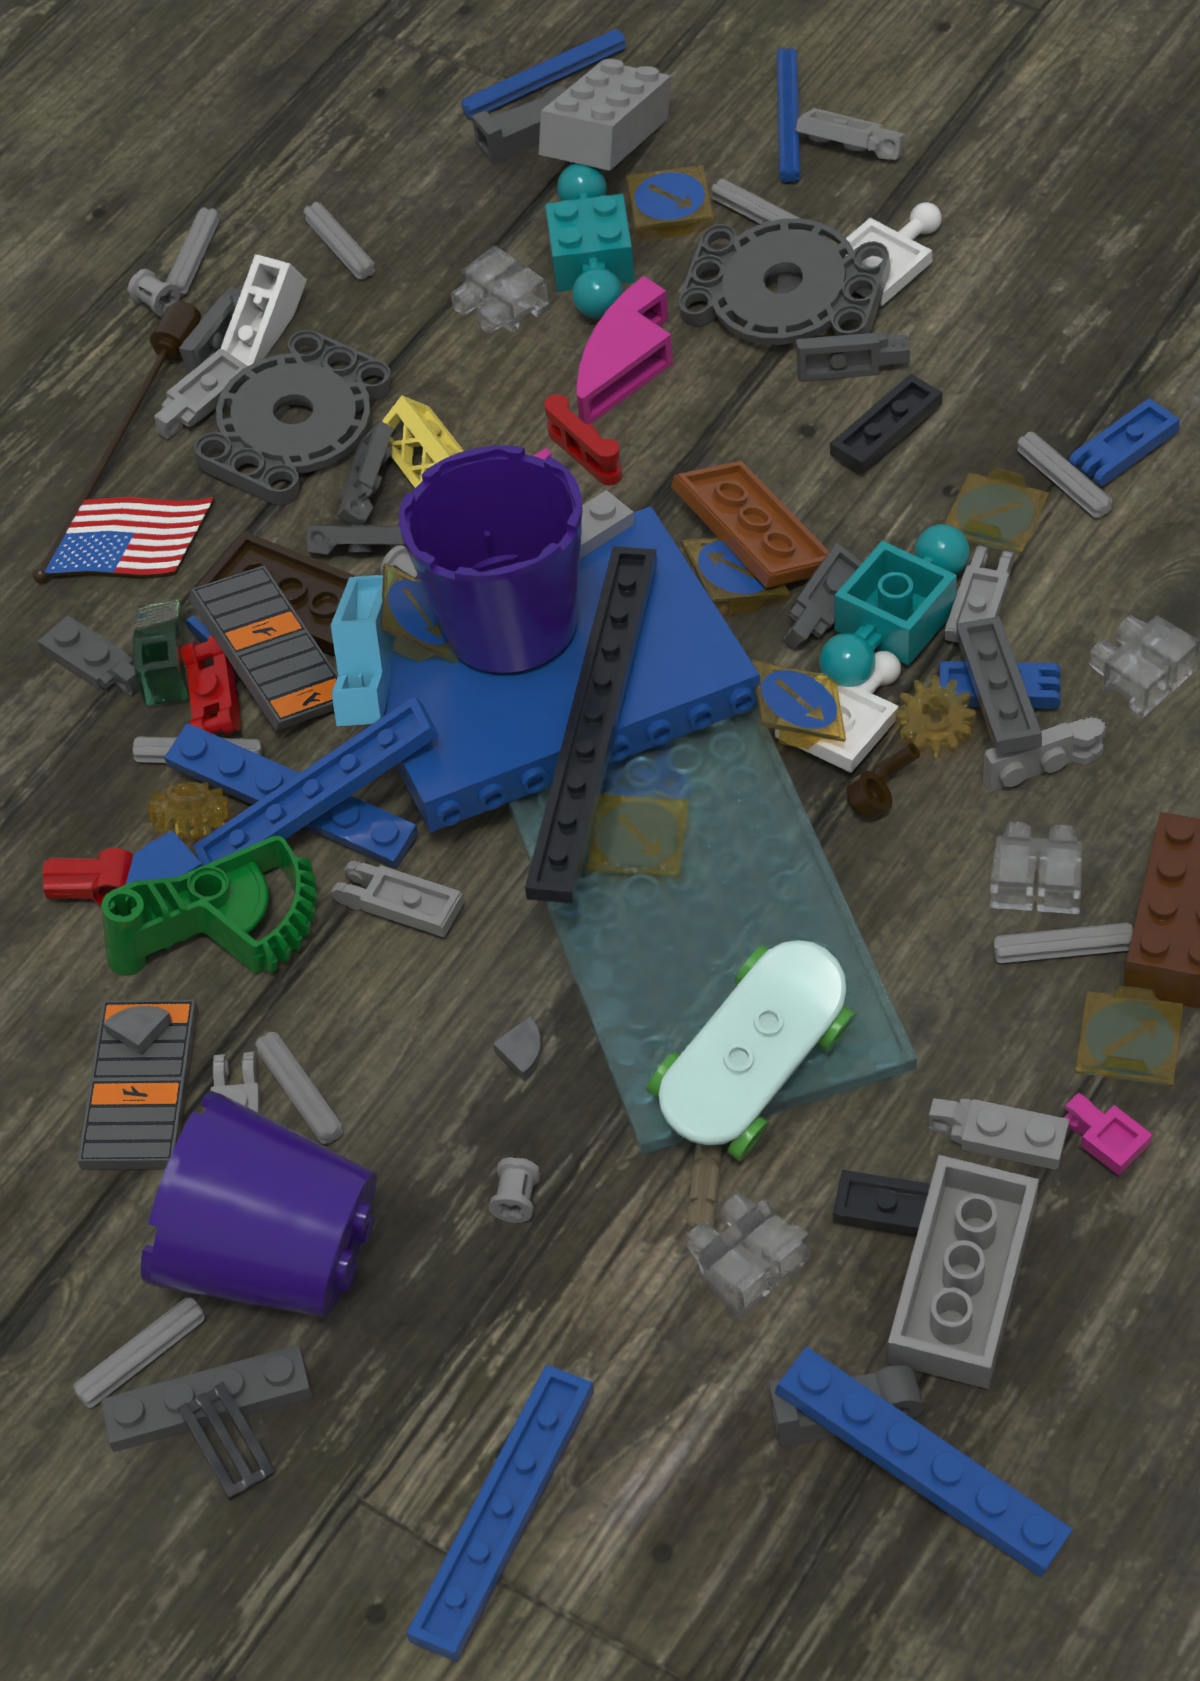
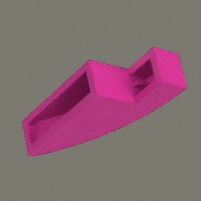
[577,276,673,424]

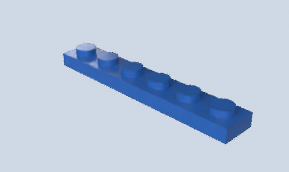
[193,696,439,866]
[164,723,418,869]
[775,1346,1073,1577]
[406,1364,594,1662]

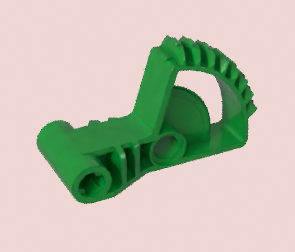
[101,835,317,975]

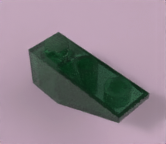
[133,599,188,706]

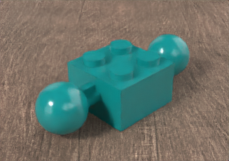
[545,163,635,319]
[819,524,970,687]

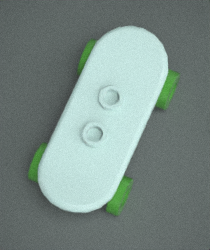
[646,940,856,1162]

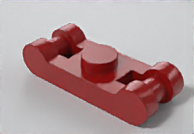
[544,394,622,486]
[181,635,241,735]

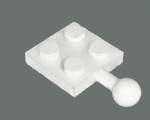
[845,202,942,306]
[775,651,901,773]

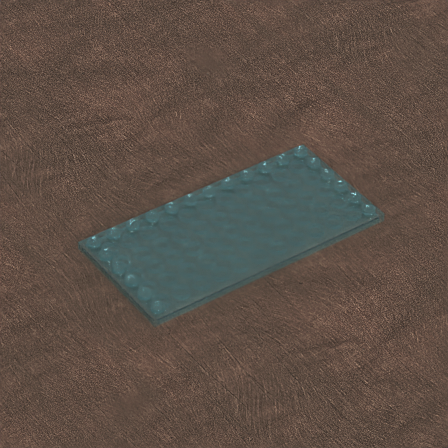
[507,707,917,1155]

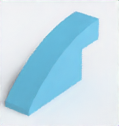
[331,574,394,726]

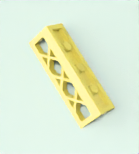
[383,395,464,488]

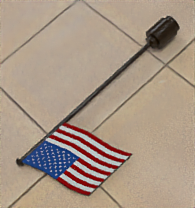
[33,301,215,583]

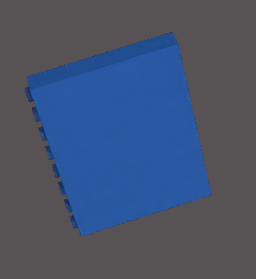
[383,506,762,833]

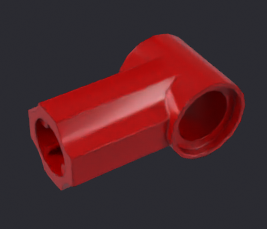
[42,848,134,906]

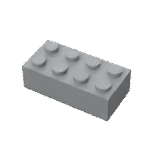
[539,59,672,171]
[888,1155,1039,1389]

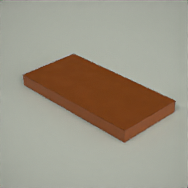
[671,461,829,588]

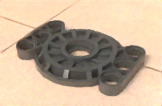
[678,218,891,345]
[194,330,391,505]

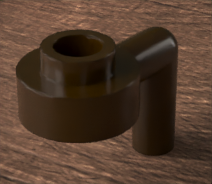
[847,742,920,819]

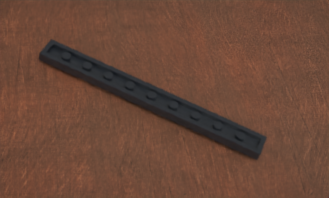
[525,546,657,904]

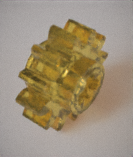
[896,675,976,757]
[147,781,229,839]

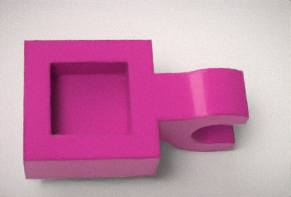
[1064,1093,1153,1176]

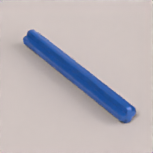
[461,29,626,119]
[777,47,800,184]

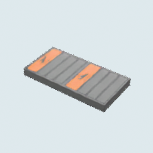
[188,566,338,731]
[77,1000,198,1170]

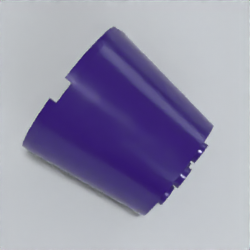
[399,445,583,673]
[141,1091,377,1318]

